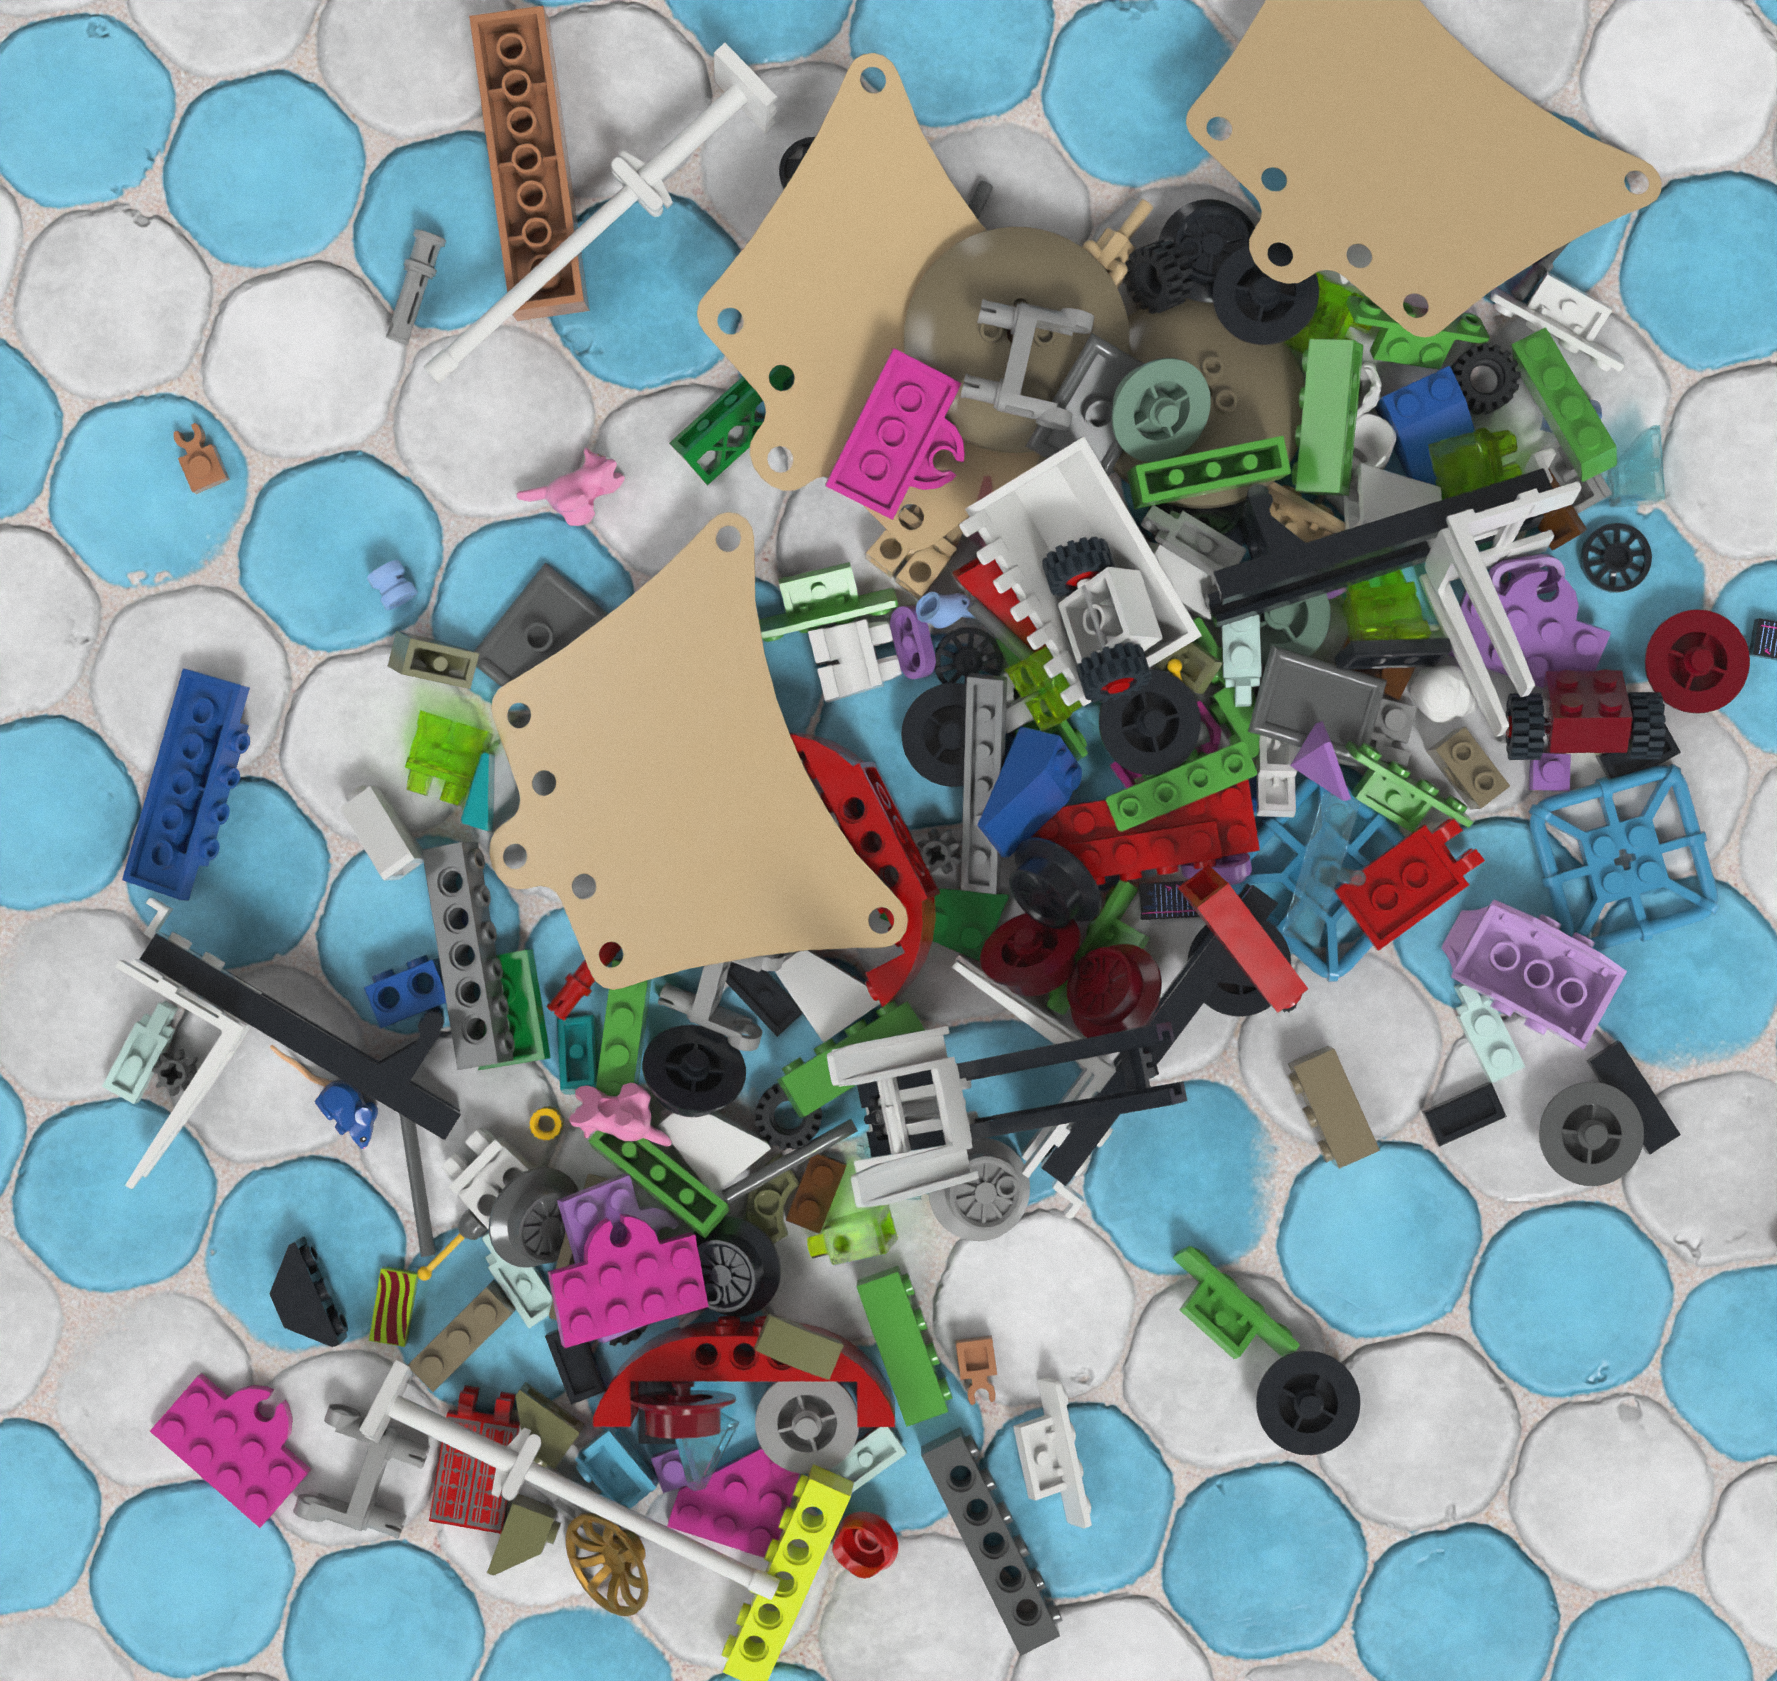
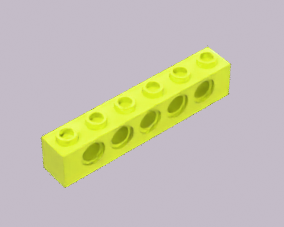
[721,1464,854,1681]

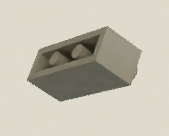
[1287,1046,1380,1169]
[407,1280,516,1392]

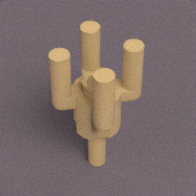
[1082,199,1153,289]

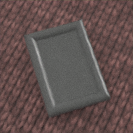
[1025,333,1145,476]
[474,563,609,710]
[1248,645,1387,766]

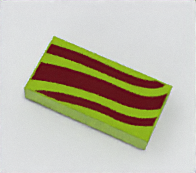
[368,1266,419,1347]

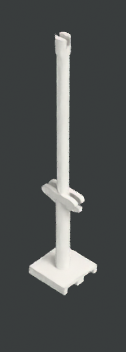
[423,43,777,384]
[359,1360,780,1600]

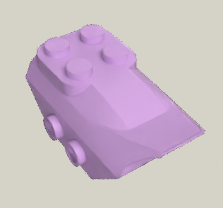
[1441,900,1627,1050]

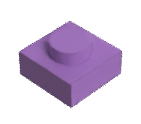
[1529,753,1571,791]
[651,1443,699,1493]

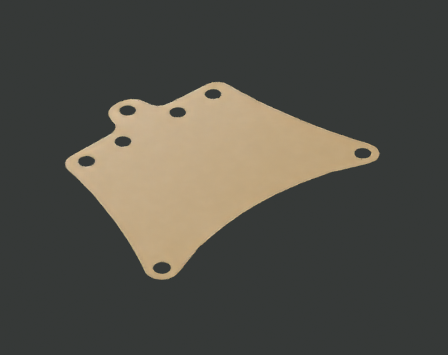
[1186,0,1662,338]
[697,53,1040,550]
[489,512,908,990]

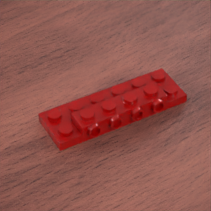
[1031,779,1260,885]

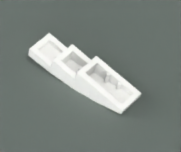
[1256,664,1297,817]

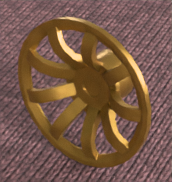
[566,1513,649,1617]

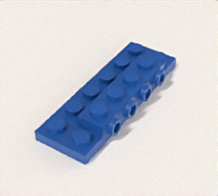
[122,668,250,901]

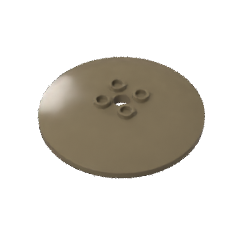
[904,227,1130,453]
[1113,298,1305,509]

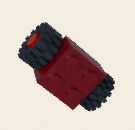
[1505,669,1666,760]

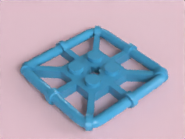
[1528,764,1720,951]
[1230,777,1405,982]

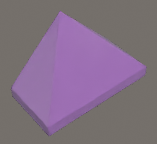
[1290,721,1351,801]

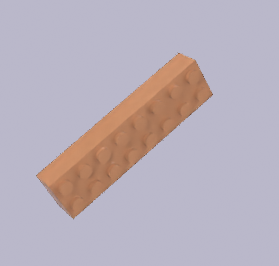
[469,6,590,321]

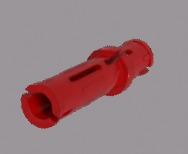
[546,942,621,1021]

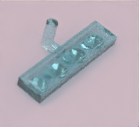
[1282,792,1366,945]

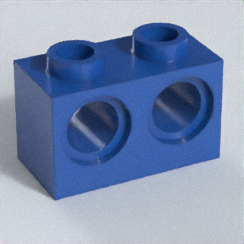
[364,955,446,1029]

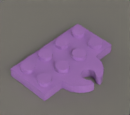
[1448,569,1611,688]
[557,1173,679,1343]

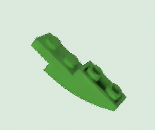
[1193,616,1260,758]

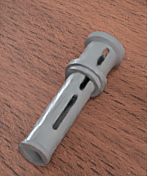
[385,229,446,345]

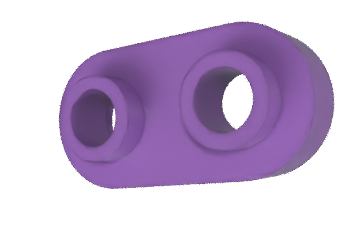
[1489,554,1565,595]
[890,605,936,679]
[1181,853,1252,885]

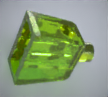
[807,1204,898,1265]

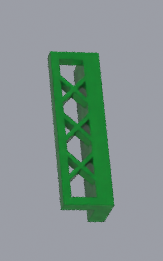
[669,365,793,486]

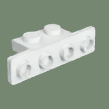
[1490,272,1625,371]
[1013,1378,1092,1528]

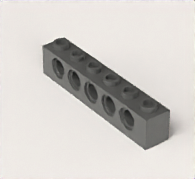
[422,842,515,1070]
[921,1427,1063,1656]

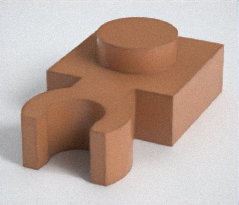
[173,423,230,494]
[955,1335,997,1405]

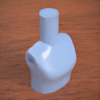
[916,592,976,629]

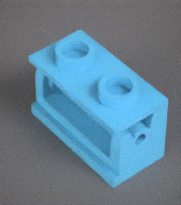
[575,1427,659,1509]

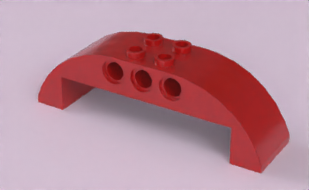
[593,1316,895,1427]

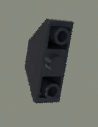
[269,1236,348,1347]

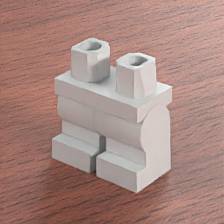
[808,619,902,703]
[441,1127,537,1230]

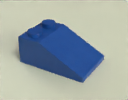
[1374,366,1488,495]
[977,726,1082,858]

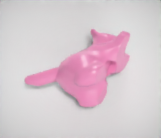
[516,448,625,526]
[569,1083,672,1147]

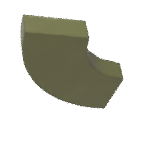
[746,1152,800,1244]

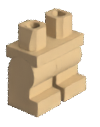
[865,504,963,600]

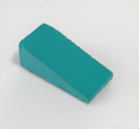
[460,752,495,831]
[557,1015,599,1095]

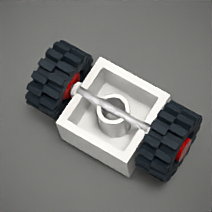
[1042,537,1163,702]

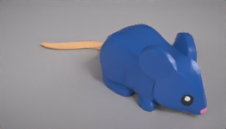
[270,1045,378,1149]

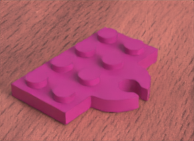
[825,348,965,520]
[547,1214,709,1348]
[150,1373,312,1528]

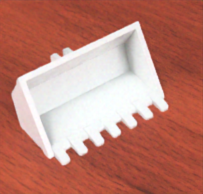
[959,437,1202,707]

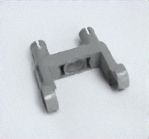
[960,299,1095,430]
[658,953,785,1051]
[293,1404,430,1539]

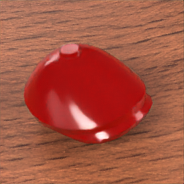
[832,1511,898,1579]

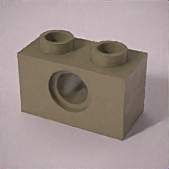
[1426,727,1510,810]

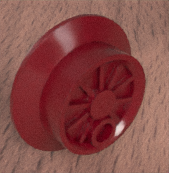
[1644,609,1750,714]
[980,913,1081,997]
[1067,944,1162,1038]
[630,1381,736,1439]

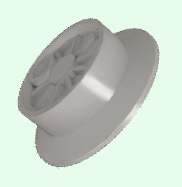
[928,1138,1030,1241]
[755,1382,859,1474]

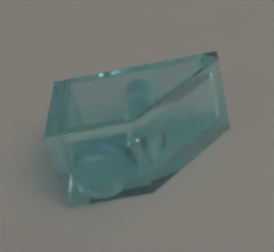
[1604,425,1665,508]
[676,1412,740,1491]

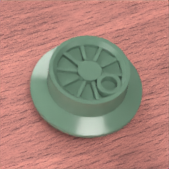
[1111,358,1211,462]
[1259,593,1331,665]

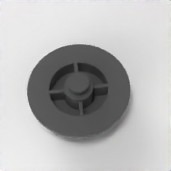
[1539,1082,1644,1186]
[489,1167,579,1268]

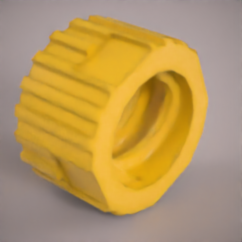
[529,1106,564,1141]

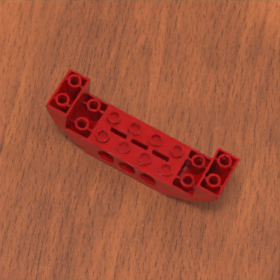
[789,732,940,1007]

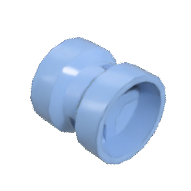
[367,560,418,611]

